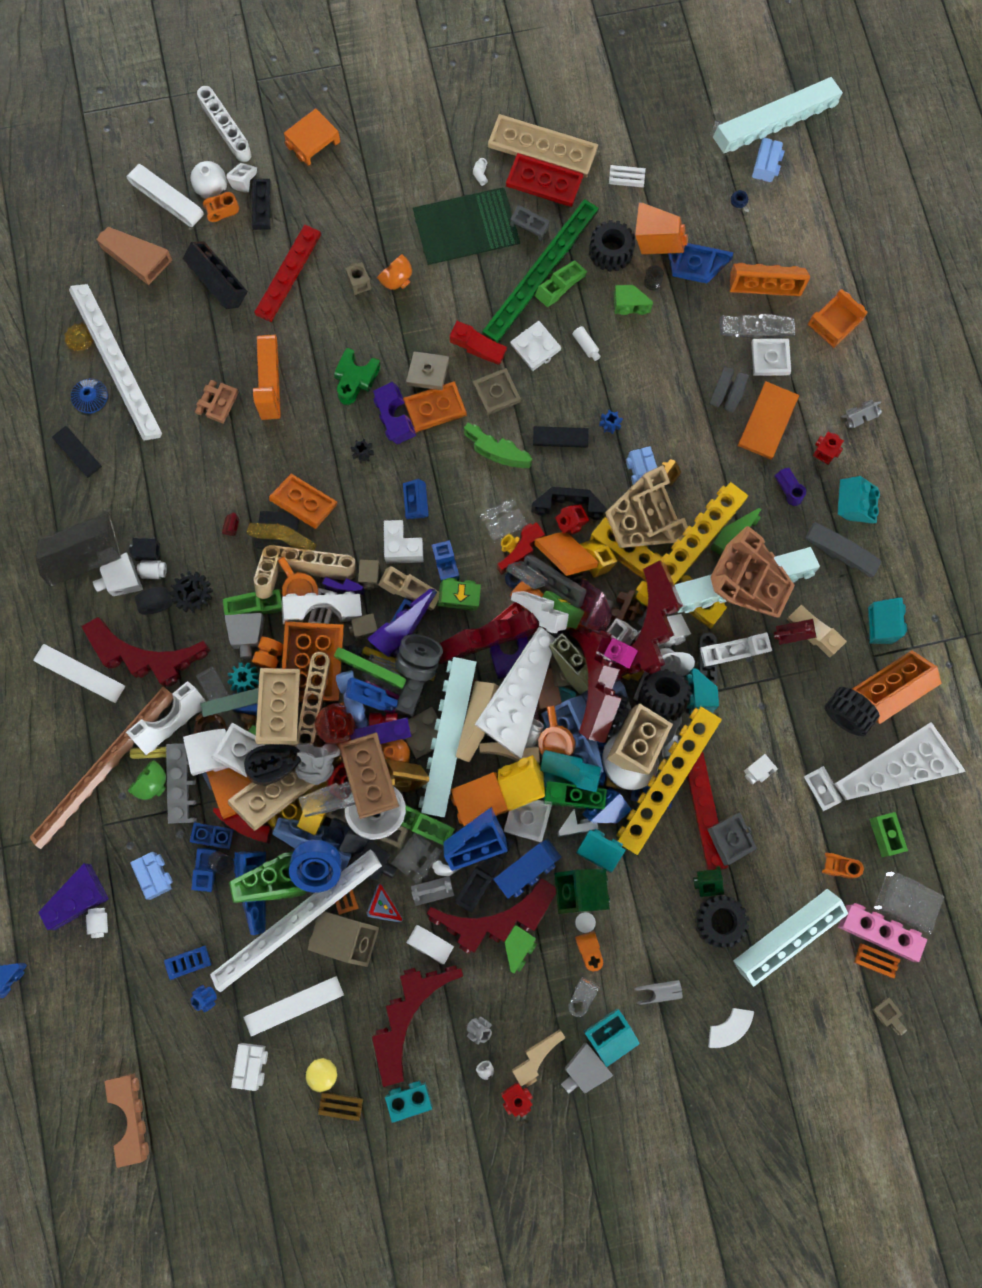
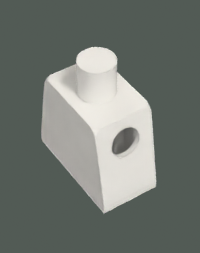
[93,552,143,596]

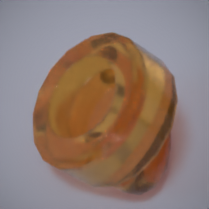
[240,713,257,731]

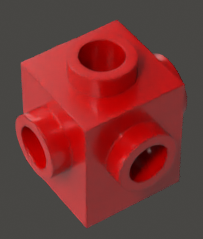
[812,432,844,465]
[555,505,589,534]
[501,1081,533,1118]

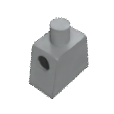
[225,613,265,659]
[561,1042,613,1094]

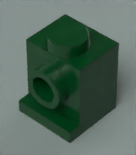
[693,866,724,897]

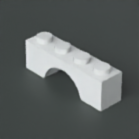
[281,592,362,624]
[126,681,206,755]

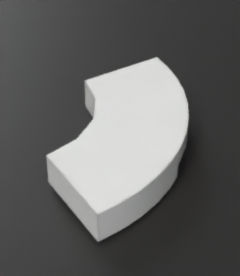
[708,1008,754,1048]

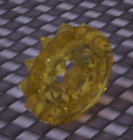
[64,322,94,351]

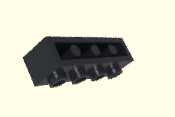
[182,241,248,309]

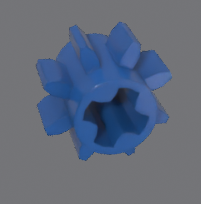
[599,410,623,434]
[191,985,217,1013]

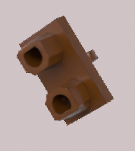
[609,590,644,623]

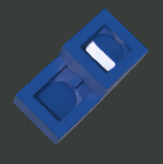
[432,540,460,582]
[191,848,219,892]

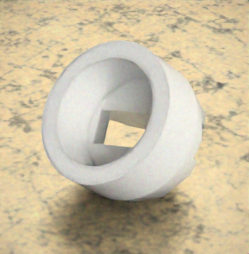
[476,1061,494,1080]

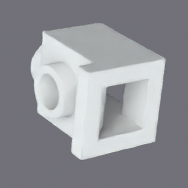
[744,754,778,784]

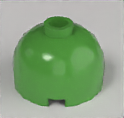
[128,760,166,800]

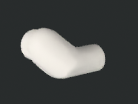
[432,861,463,877]

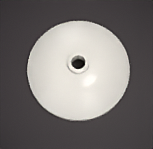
[602,733,659,790]
[345,786,406,839]

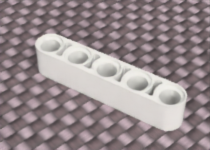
[197,86,251,162]
[126,164,204,227]
[33,644,125,703]
[244,976,344,1036]

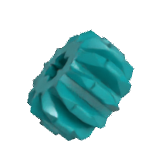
[227,663,260,693]

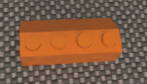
[730,263,810,296]
[852,650,942,724]

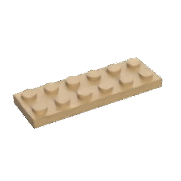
[488,114,598,178]
[228,739,344,831]

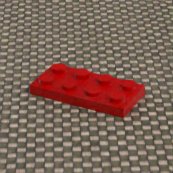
[506,153,584,207]

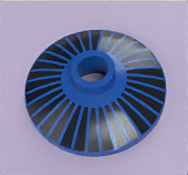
[71,379,108,413]

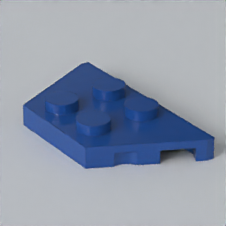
[668,243,733,284]

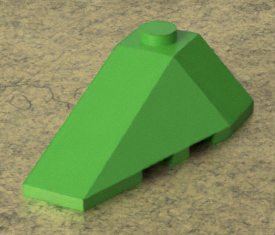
[229,852,307,903]

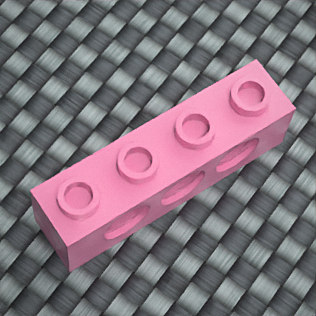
[838,903,928,962]

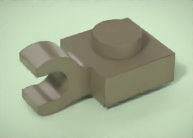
[872,997,907,1035]

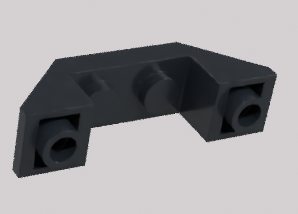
[531,487,607,520]

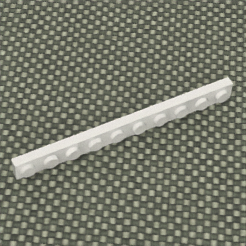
[69,284,162,441]
[210,849,382,992]

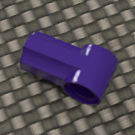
[774,468,806,506]

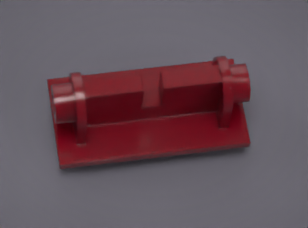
[774,619,817,645]

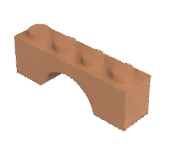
[104,1073,149,1168]

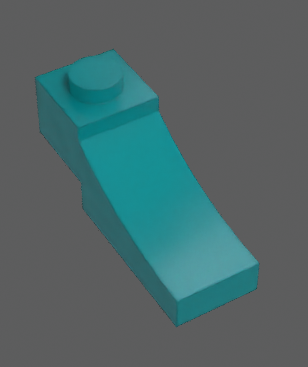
[541,750,602,792]

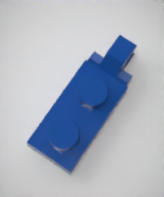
[346,677,398,711]

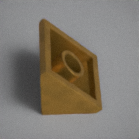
[385,759,429,793]

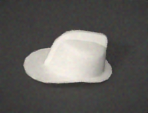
[660,648,695,676]

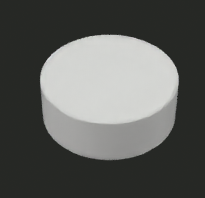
[575,912,596,933]

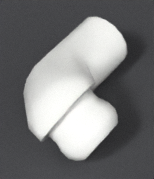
[473,158,488,186]

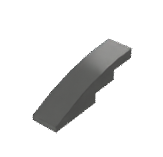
[805,522,882,577]

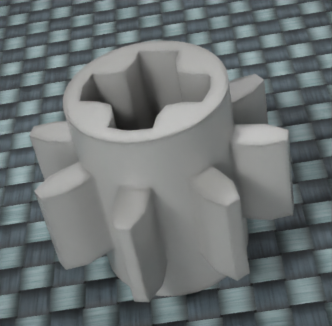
[467,1016,492,1045]

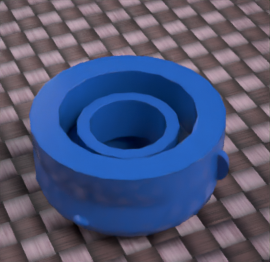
[289,840,342,893]

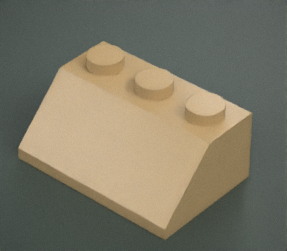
[606,703,673,775]

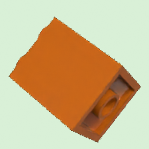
[635,203,688,254]

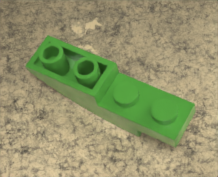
[464,422,532,468]

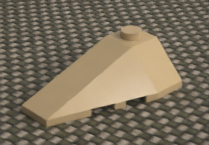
[456,681,500,762]

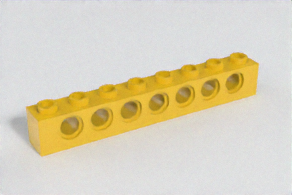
[635,482,749,606]
[590,518,727,629]
[616,706,722,855]

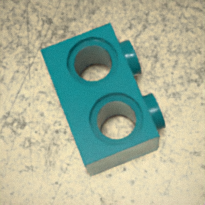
[385,1080,433,1123]

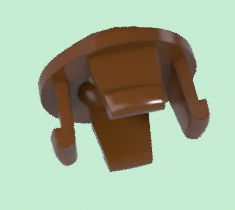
[193,713,227,734]

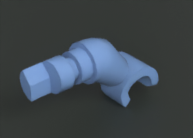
[336,670,369,729]

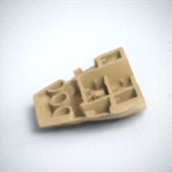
[605,465,688,548]

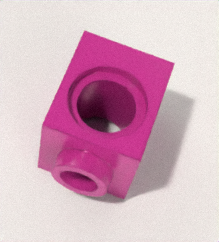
[604,638,638,668]

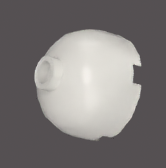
[191,161,227,199]

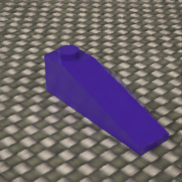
[367,589,437,657]

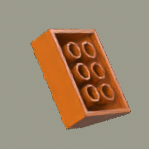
[282,621,344,703]

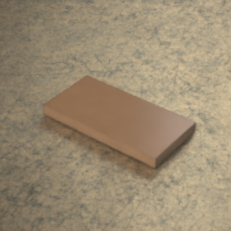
[338,732,399,819]

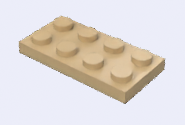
[255,668,300,745]

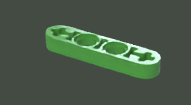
[333,647,406,689]

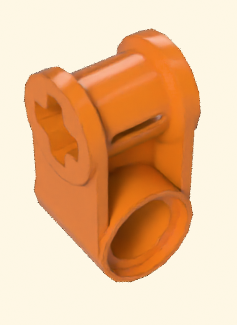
[202,192,239,222]
[822,853,864,879]
[575,931,603,972]

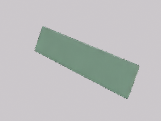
[200,688,259,717]

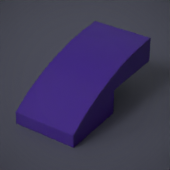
[322,577,365,595]

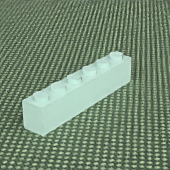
[733,889,849,987]

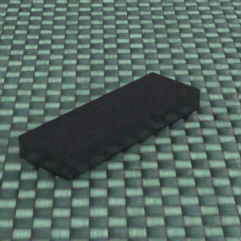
[252,179,271,230]
[52,426,102,478]
[533,426,589,448]

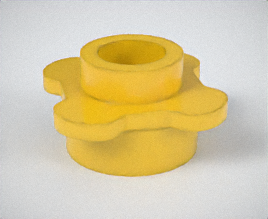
[501,534,520,553]

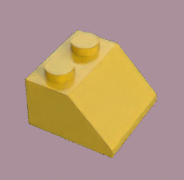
[498,755,545,811]

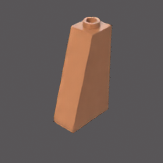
[96,227,172,285]

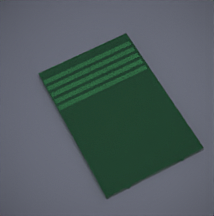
[412,187,520,265]

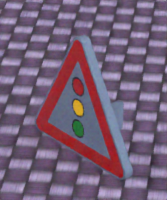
[367,883,403,923]

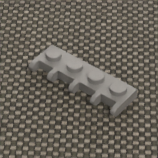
[166,743,197,824]

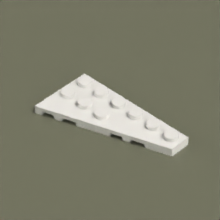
[475,627,555,759]
[834,722,966,800]

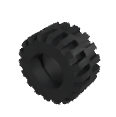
[589,220,636,272]
[638,669,691,721]
[824,687,880,737]
[695,896,749,948]

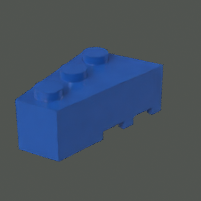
[443,807,508,871]
[494,838,562,898]

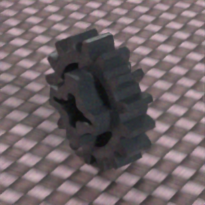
[170,571,213,613]
[608,695,630,737]

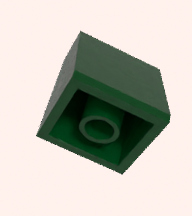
[554,869,610,914]

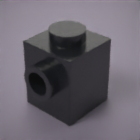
[129,538,160,561]

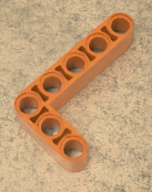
[253,334,281,420]

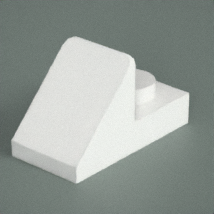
[227,163,257,193]
[557,809,598,837]

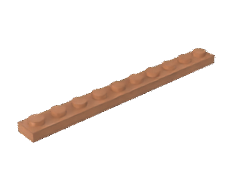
[30,686,173,849]

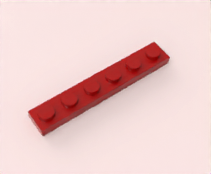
[254,224,321,322]
[687,752,728,870]

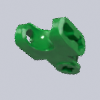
[334,348,380,405]

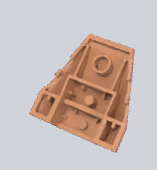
[711,526,795,618]

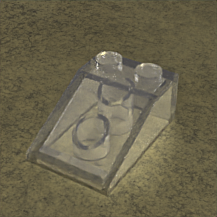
[874,871,944,934]

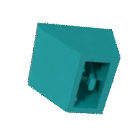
[838,476,880,523]
[868,598,907,644]
[684,668,719,714]
[576,829,625,873]
[583,1008,640,1067]

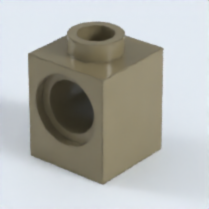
[345,262,371,295]
[358,560,380,590]
[349,614,378,641]

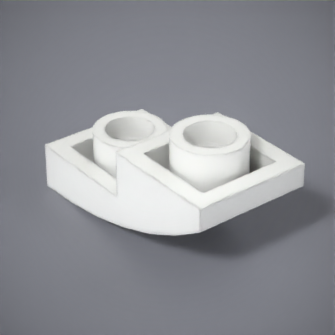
[406,925,454,964]

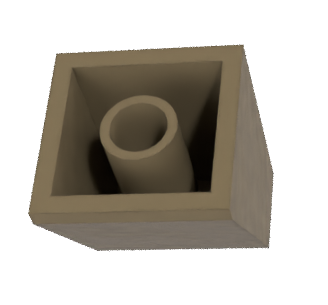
[308,911,379,967]

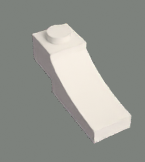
[511,591,569,633]

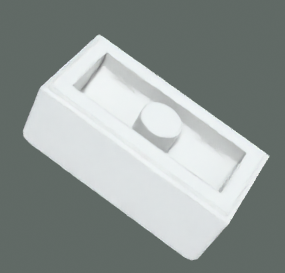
[804,766,843,811]

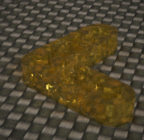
[246,523,317,551]

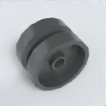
[709,366,749,413]
[395,634,443,681]

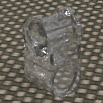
[568,976,600,1017]

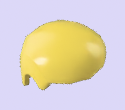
[306,1058,337,1093]

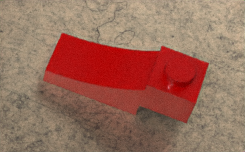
[450,321,507,365]
[497,522,545,575]

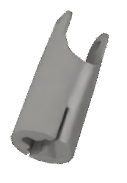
[634,980,683,1005]

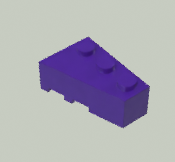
[38,863,109,930]

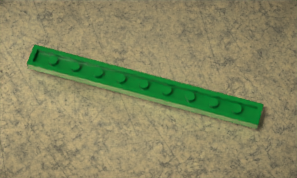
[482,199,599,343]

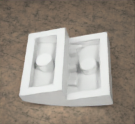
[183,729,229,776]

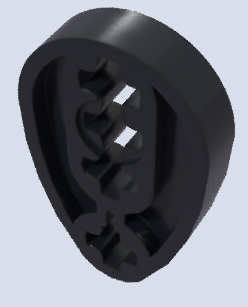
[244,744,301,785]

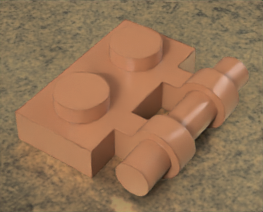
[195,380,239,424]

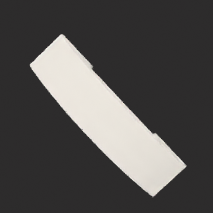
[700,633,772,667]

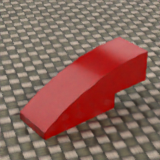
[213,808,273,844]

